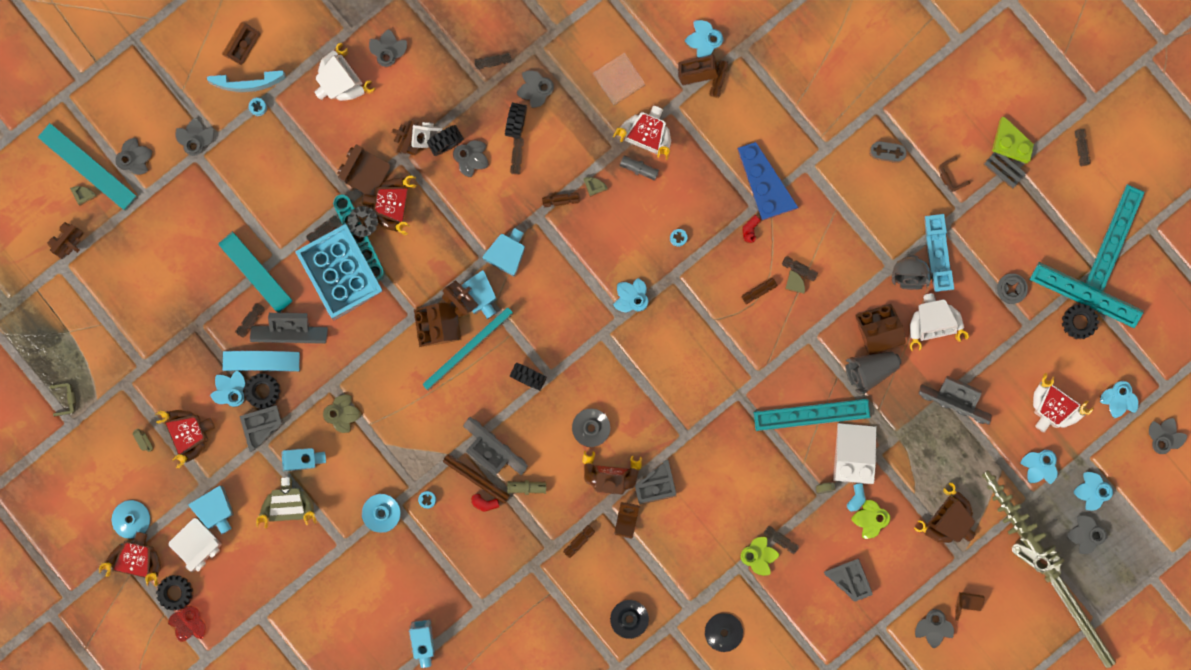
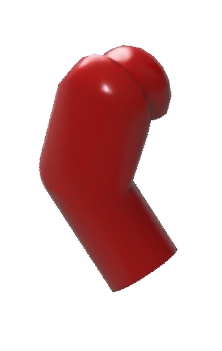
[742,215,761,243]
[471,494,500,512]

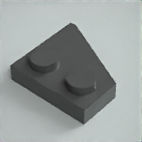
[240,405,283,452]
[635,460,677,505]
[824,558,873,602]

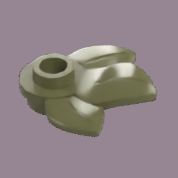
[323,395,361,433]

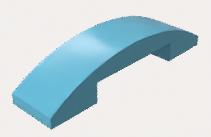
[207,71,286,92]
[925,214,954,292]
[222,351,300,372]

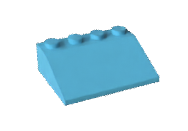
[295,224,382,320]

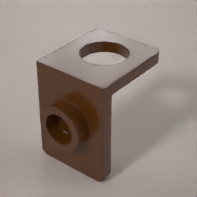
[614,502,640,538]
[955,592,985,621]

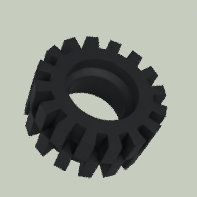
[505,102,527,139]
[426,125,464,156]
[1062,304,1099,340]
[509,363,547,391]
[244,374,281,409]
[156,575,193,611]

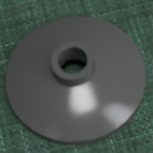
[572,409,610,447]

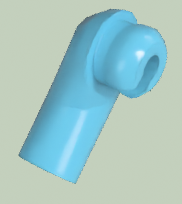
[847,484,866,512]

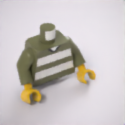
[256,477,317,528]

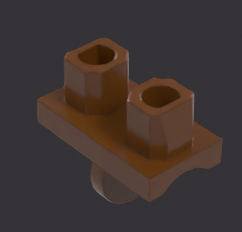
[392,120,424,155]
[47,222,84,259]
[442,280,479,317]

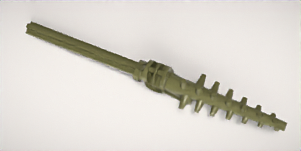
[982,470,1116,668]

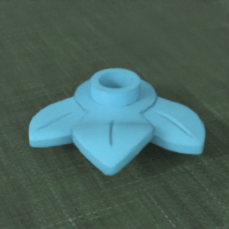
[685,20,723,58]
[613,278,649,313]
[210,371,245,407]
[1100,381,1138,418]
[1020,450,1058,484]
[1074,472,1113,511]

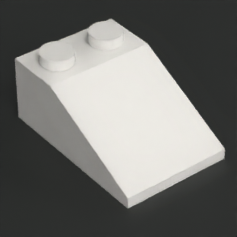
[833,423,876,484]

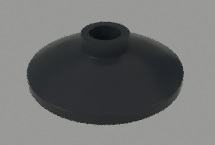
[610,600,649,639]
[705,613,743,652]

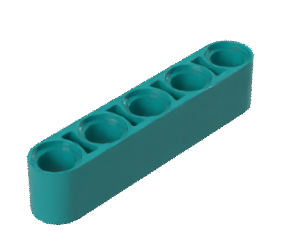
[333,194,385,282]
[218,231,293,313]

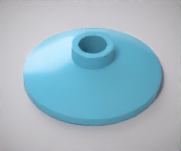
[362,494,401,533]
[112,500,150,539]

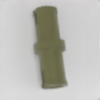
[507,480,546,495]

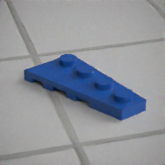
[738,142,798,221]

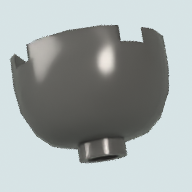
[891,255,931,290]

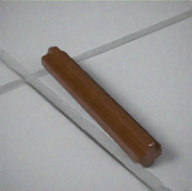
[443,454,510,503]

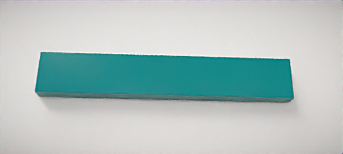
[37,123,137,211]
[1085,184,1145,291]
[1030,262,1144,328]
[423,308,513,391]
[753,399,870,431]

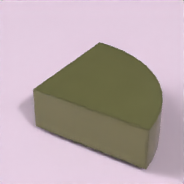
[583,177,608,197]
[70,186,97,206]
[785,270,805,294]

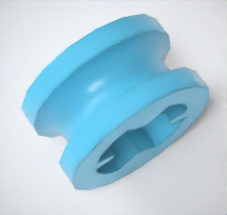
[249,98,267,116]
[670,229,687,247]
[418,491,436,509]

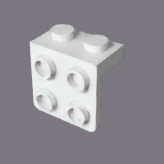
[169,518,222,572]

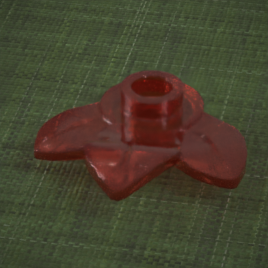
[168,606,205,642]

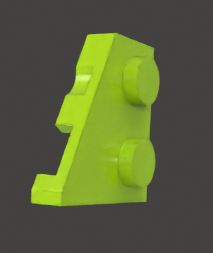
[992,116,1034,164]

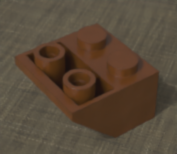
[414,302,461,347]
[855,303,906,355]

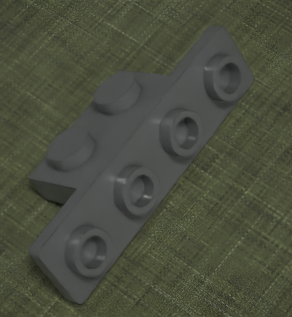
[250,313,328,344]
[919,376,992,425]
[463,417,528,476]

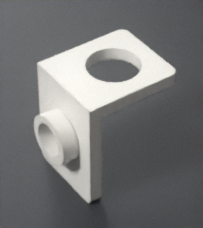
[411,122,443,148]

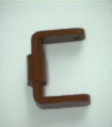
[938,156,971,192]

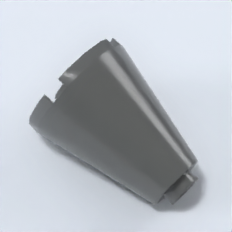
[845,352,901,395]

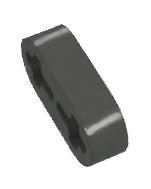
[870,142,907,163]

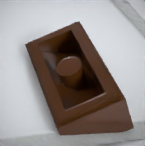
[222,22,260,65]
[678,55,718,85]

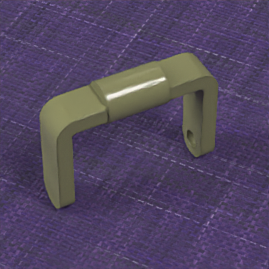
[49,383,76,417]
[132,429,153,452]

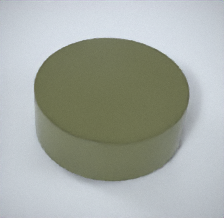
[816,483,836,494]

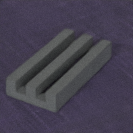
[984,152,1026,189]

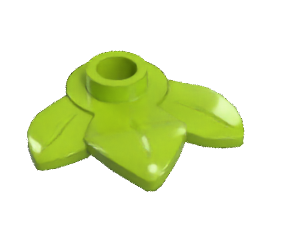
[852,500,890,539]
[740,537,779,576]

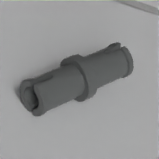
[620,155,659,181]

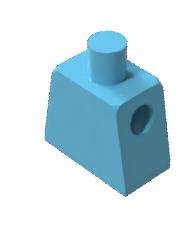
[482,228,525,277]
[462,270,497,319]
[281,448,326,472]
[188,486,234,534]
[409,620,435,668]

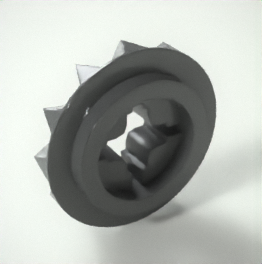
[347,206,378,237]
[997,273,1028,304]

